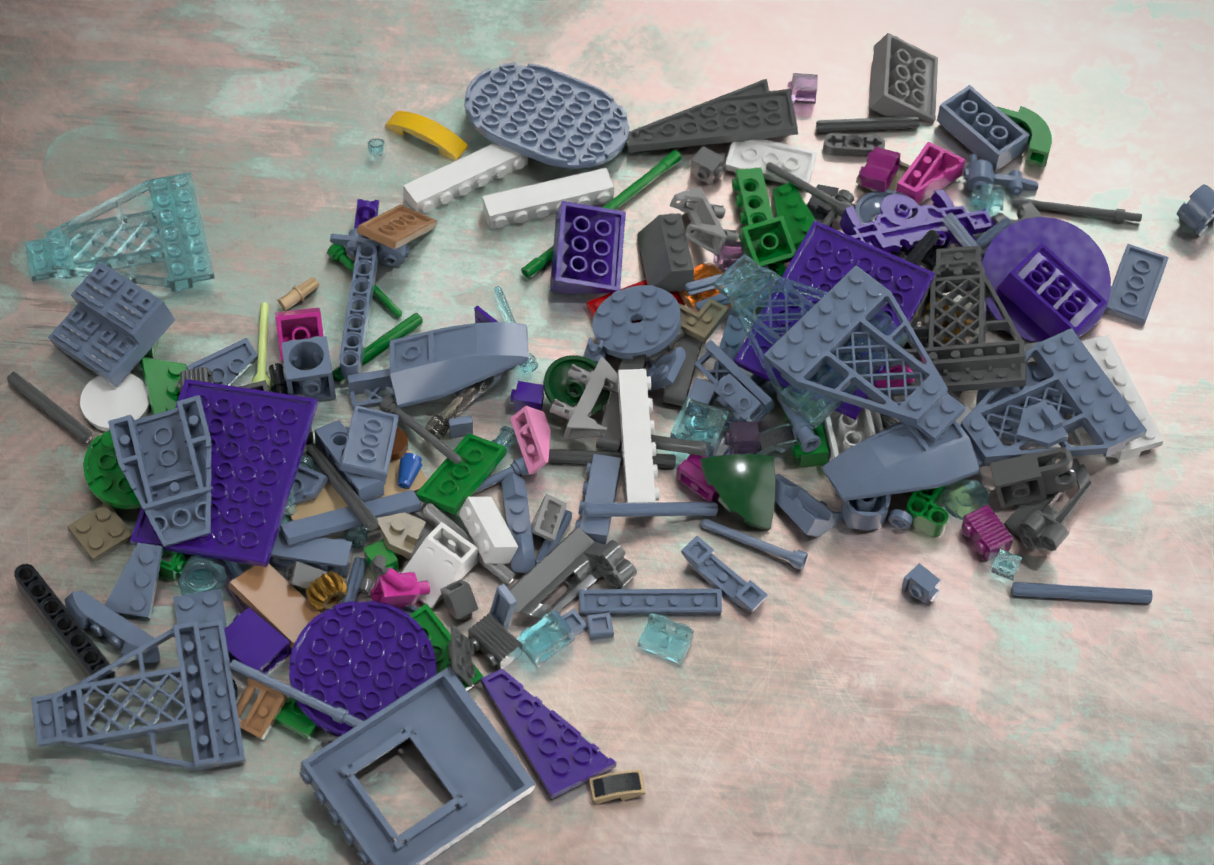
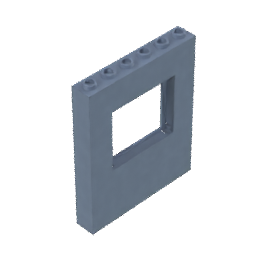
[299,667,536,865]

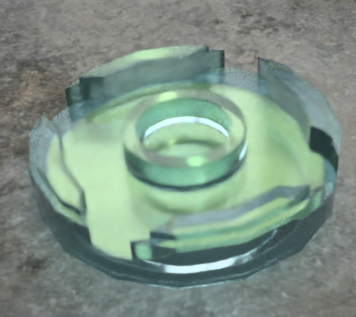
[942,478,989,520]

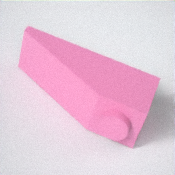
[510,406,551,475]

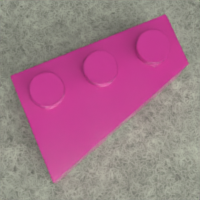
[896,142,966,204]

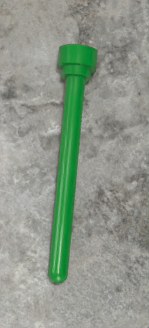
[327,244,402,318]

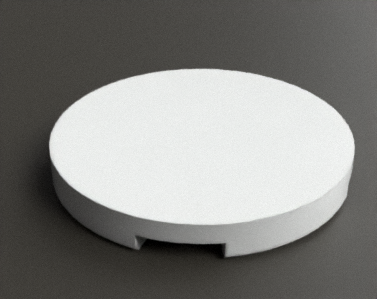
[80,373,150,432]

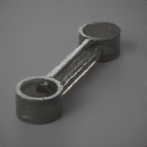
[425,375,495,440]

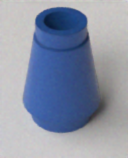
[397,453,423,489]

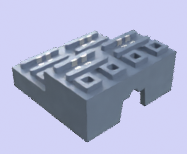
[48,262,175,387]

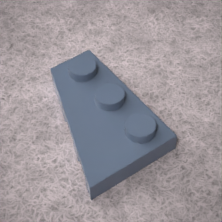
[186,338,258,386]
[105,543,163,618]

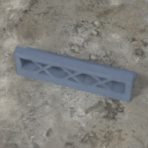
[694,340,775,425]
[347,369,396,409]

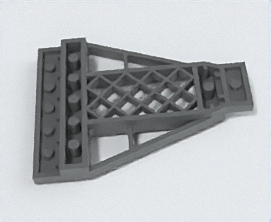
[889,245,1026,396]

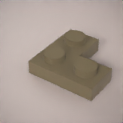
[679,298,729,343]

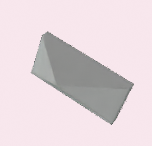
[531,494,567,542]

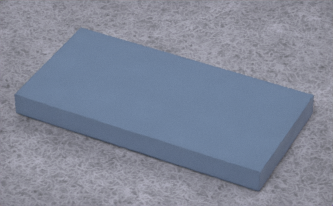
[1104,243,1169,326]
[340,405,399,481]

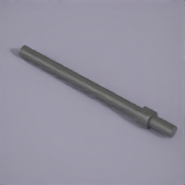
[1012,197,1142,222]

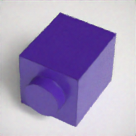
[510,381,545,412]

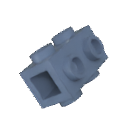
[714,373,766,425]

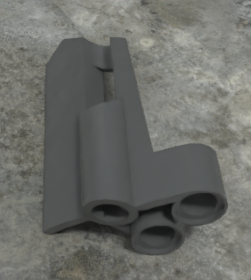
[509,527,637,620]

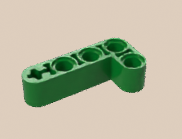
[905,484,949,537]

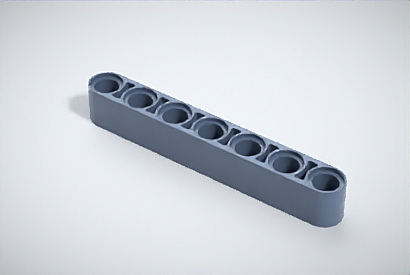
[339,242,378,379]

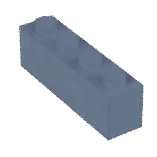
[575,454,621,544]
[268,531,353,578]

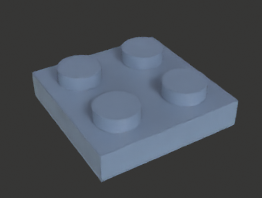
[173,589,227,628]

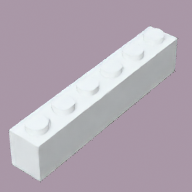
[403,143,528,214]
[482,168,614,229]
[617,369,659,503]

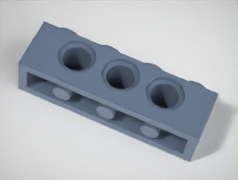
[315,420,386,502]

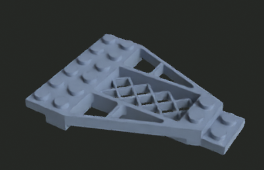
[764,265,965,442]
[960,328,1147,468]
[31,620,246,771]

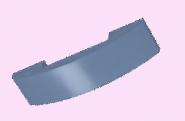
[681,536,768,612]

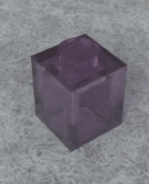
[787,73,818,104]
[713,241,746,272]
[724,421,760,454]

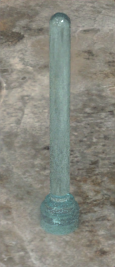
[494,286,539,373]

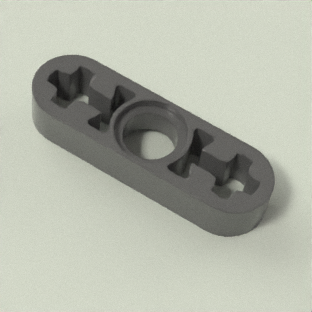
[823,133,885,157]

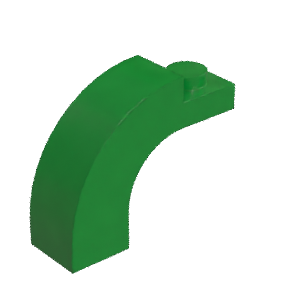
[997,106,1052,167]

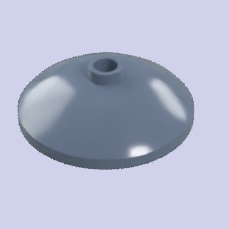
[855,190,916,224]

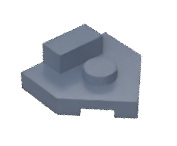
[1016,400,1068,448]
[286,464,328,508]

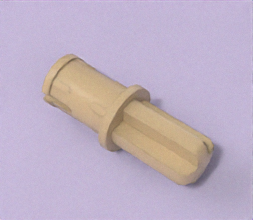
[277,277,319,311]

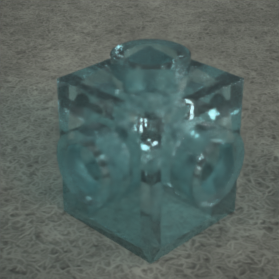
[970,184,1004,215]

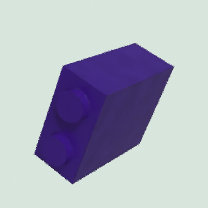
[224,608,291,678]

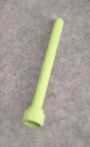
[252,302,270,390]

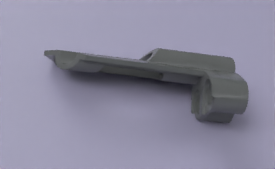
[1004,458,1092,552]

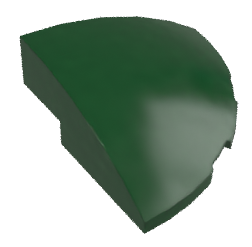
[700,454,775,530]

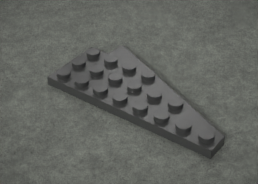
[627,79,798,152]

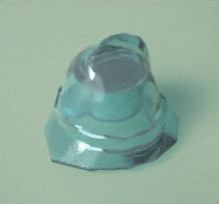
[178,555,227,595]

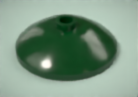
[543,355,610,416]

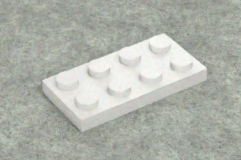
[725,139,817,184]

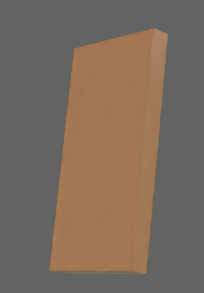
[357,204,437,249]
[228,563,321,649]

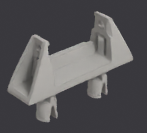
[669,187,739,255]
[550,357,618,439]

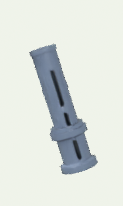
[777,391,821,452]

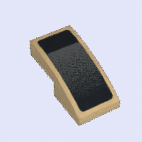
[590,770,646,804]

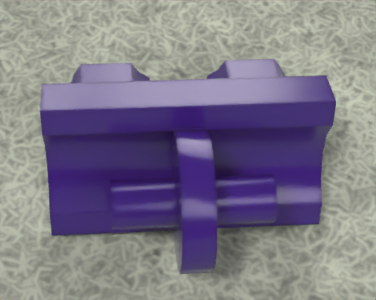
[354,199,379,239]

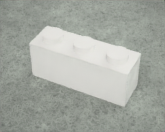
[459,497,518,564]

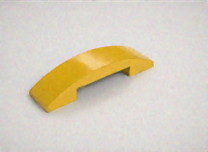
[385,111,468,161]

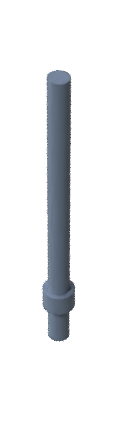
[230,660,364,727]

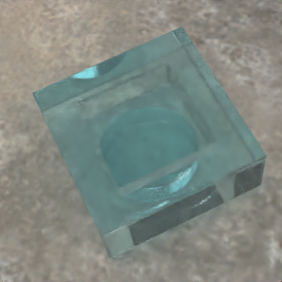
[991,549,1022,581]

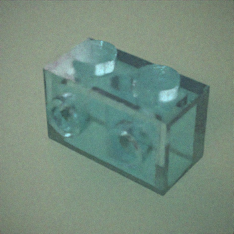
[517,610,576,668]

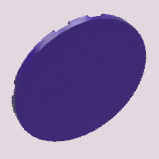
[982,217,1111,343]
[289,601,436,737]

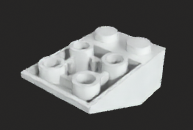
[402,522,478,609]

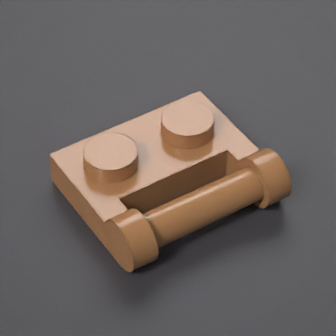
[237,678,288,740]

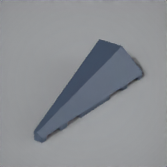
[740,452,843,537]

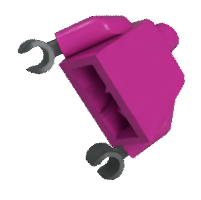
[359,555,430,609]

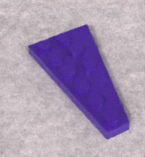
[481,668,617,799]

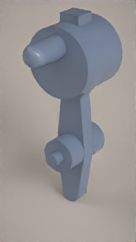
[963,154,1039,196]
[330,229,410,266]

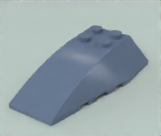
[108,395,211,547]

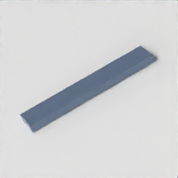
[280,490,421,545]
[579,589,722,614]

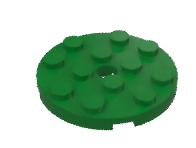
[83,430,142,509]

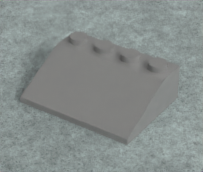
[870,32,939,122]

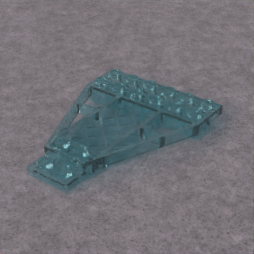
[25,172,215,292]
[714,254,909,429]

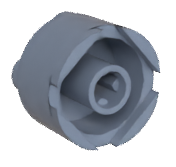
[1176,184,1214,236]
[841,495,891,531]

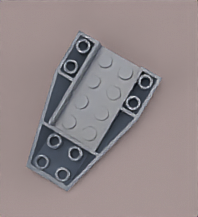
[390,322,529,408]
[822,420,979,501]

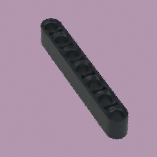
[14,564,117,694]

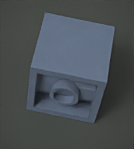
[281,336,336,401]

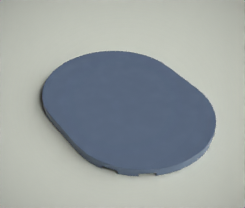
[464,63,629,168]

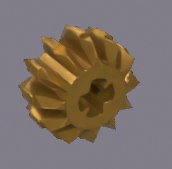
[306,571,348,611]

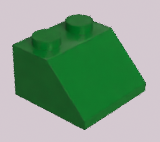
[739,215,796,269]

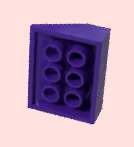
[550,201,626,294]
[997,243,1107,337]

